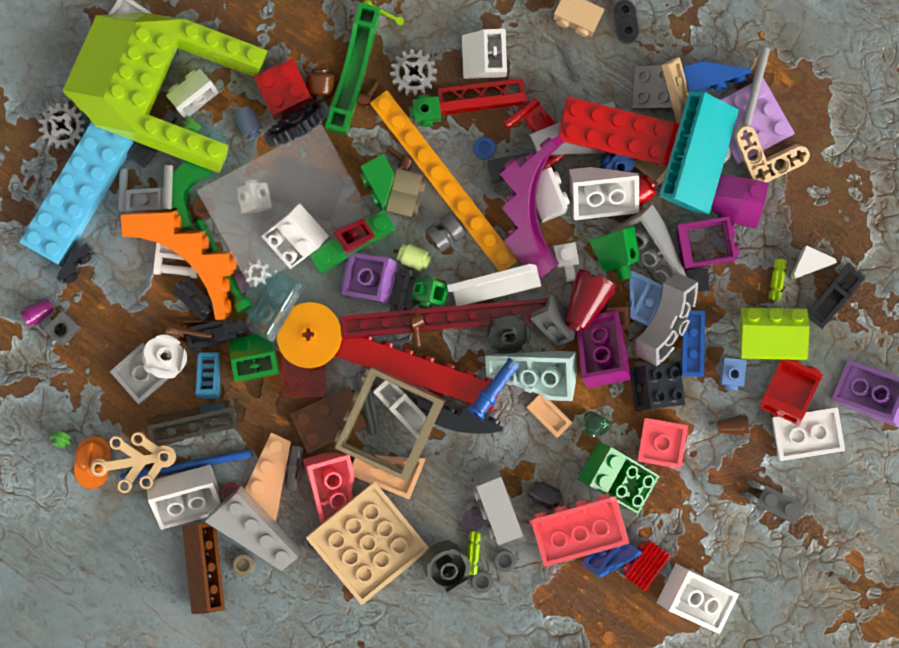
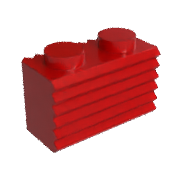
[622,540,671,592]

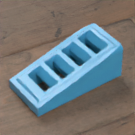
[195,352,220,399]

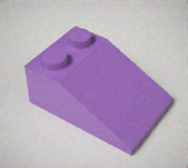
[831,360,899,427]

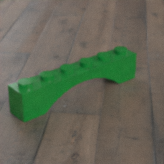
[325,2,381,137]

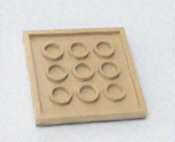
[306,481,429,605]

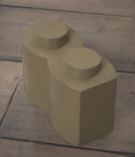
[386,168,426,218]

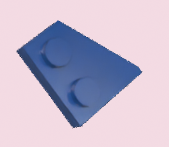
[582,543,642,577]

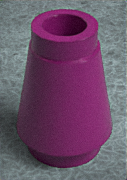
[20,299,54,327]

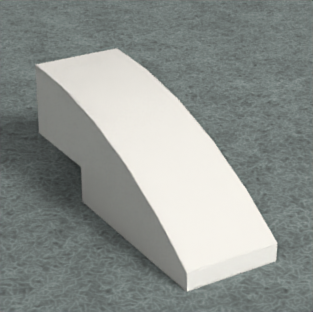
[372,379,435,438]

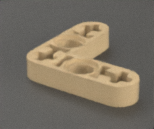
[734,124,810,182]

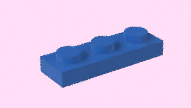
[681,311,705,377]

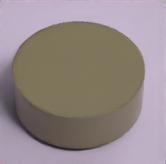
[232,554,255,576]

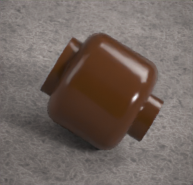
[306,69,334,100]

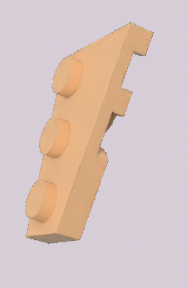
[352,455,426,500]

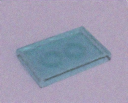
[244,270,305,343]

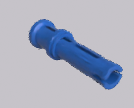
[467,358,520,420]

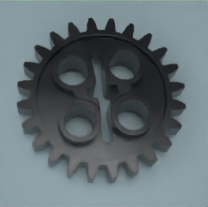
[263,101,330,147]

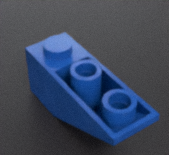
[682,61,752,92]

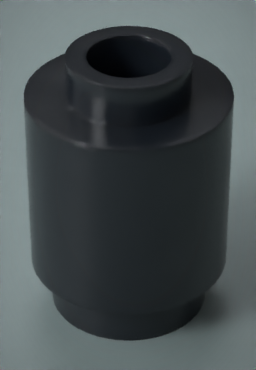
[528,480,562,510]

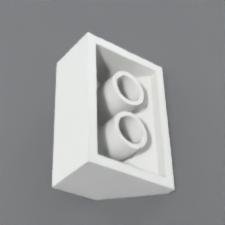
[147,465,222,530]

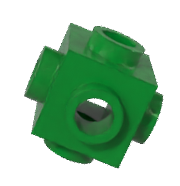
[409,95,441,127]
[411,276,448,308]

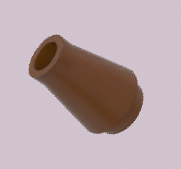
[717,414,749,436]

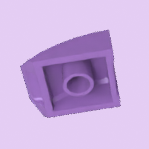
[339,253,398,304]

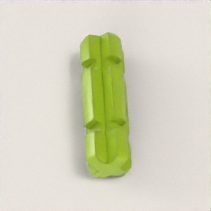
[768,259,787,301]
[467,531,481,575]

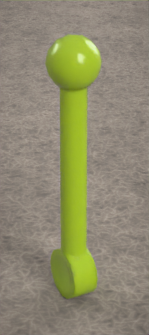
[364,0,404,26]

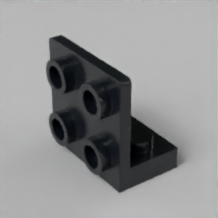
[630,362,685,411]

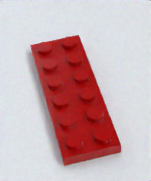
[558,97,680,167]

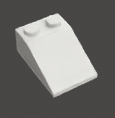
[569,167,639,220]
[656,563,739,634]

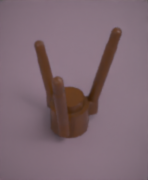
[166,318,216,352]

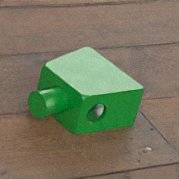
[589,226,640,281]

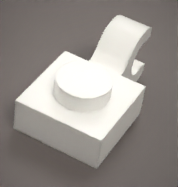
[554,242,579,282]

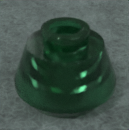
[583,411,612,438]

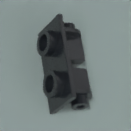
[389,269,420,312]
[172,277,214,322]

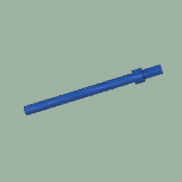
[120,449,252,483]

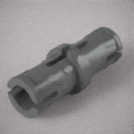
[285,446,305,491]

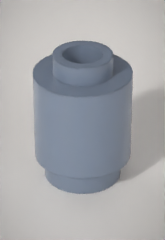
[235,106,263,140]

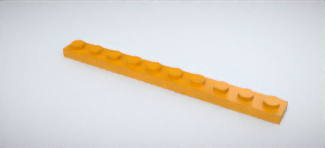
[370,90,518,272]

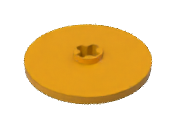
[277,302,342,368]

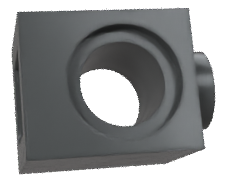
[44,311,82,346]

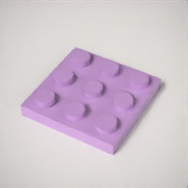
[721,78,795,165]

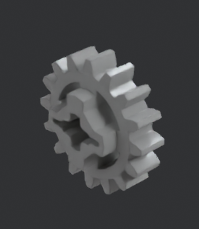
[390,49,437,97]
[38,103,87,151]

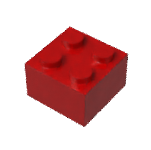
[254,58,313,120]

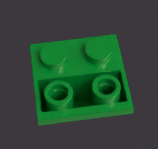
[359,154,395,210]
[229,331,280,382]

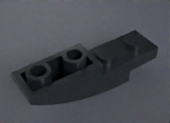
[416,398,503,434]

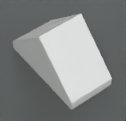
[790,246,837,280]

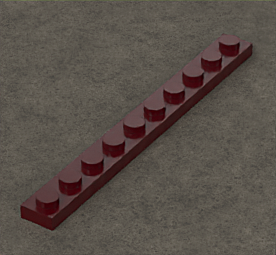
[340,297,558,339]

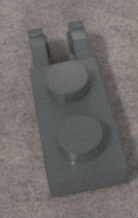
[741,479,805,525]

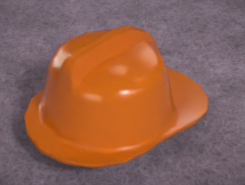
[74,436,111,489]

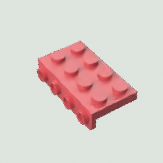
[529,493,629,567]

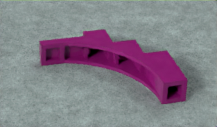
[500,136,564,279]

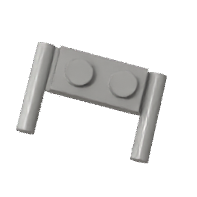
[118,165,173,213]

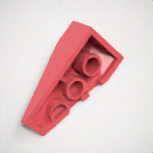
[303,453,354,524]

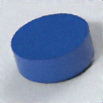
[474,137,495,160]

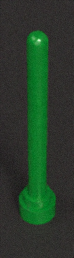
[195,218,253,314]

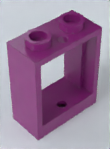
[675,216,739,270]

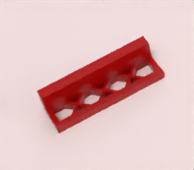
[438,78,527,115]

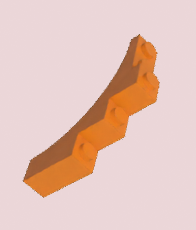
[121,210,237,320]

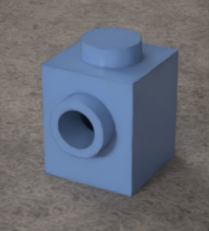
[719,358,747,391]

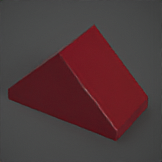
[333,218,375,255]

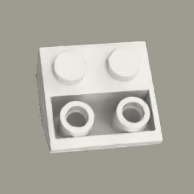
[462,29,507,79]
[536,167,570,223]
[261,203,329,269]

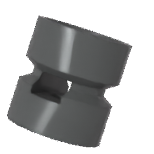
[425,212,466,253]

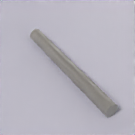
[742,47,770,132]

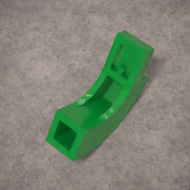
[172,161,214,231]

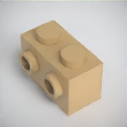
[553,0,604,37]

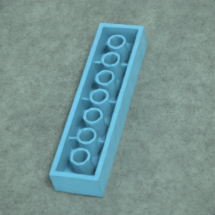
[20,122,136,267]

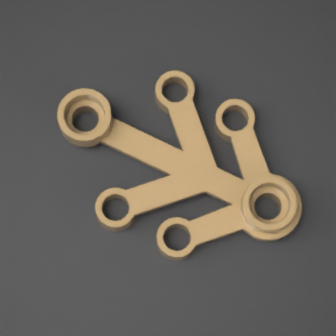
[90,432,176,493]

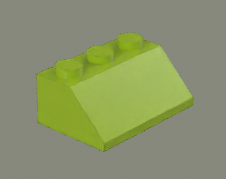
[738,308,809,360]

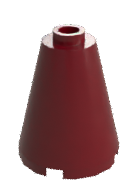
[565,269,617,333]

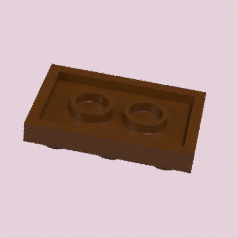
[290,387,368,454]

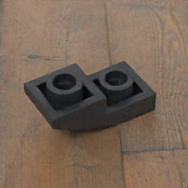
[57,243,95,284]

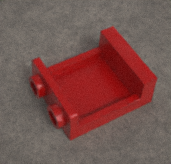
[759,359,823,426]

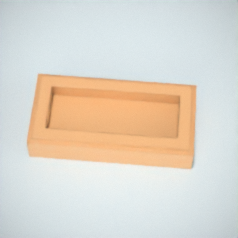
[526,395,572,438]

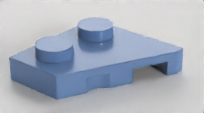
[629,270,663,327]

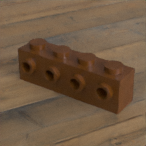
[182,523,225,614]

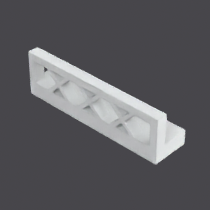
[447,264,541,306]

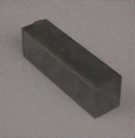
[147,399,239,445]

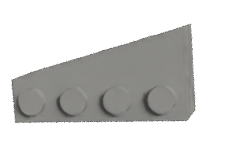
[205,486,301,571]

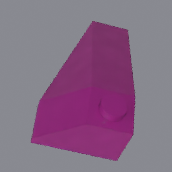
[711,174,769,229]

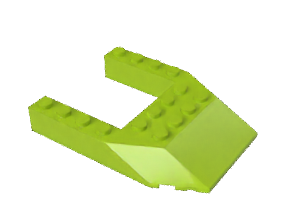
[63,13,267,173]

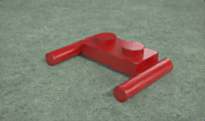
[502,98,567,171]

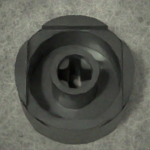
[422,540,471,592]

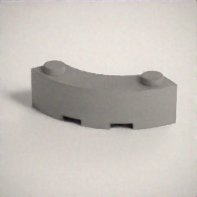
[636,273,698,366]

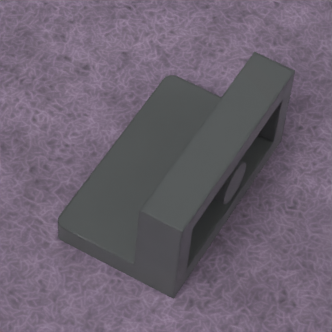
[530,294,575,347]

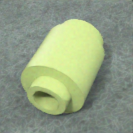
[397,244,431,271]

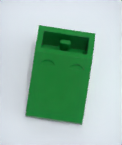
[577,441,659,514]

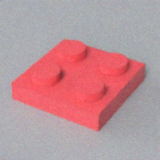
[637,418,688,469]

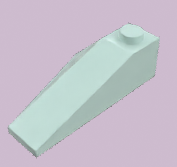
[485,351,577,401]

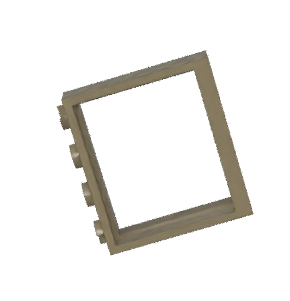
[334,366,446,482]

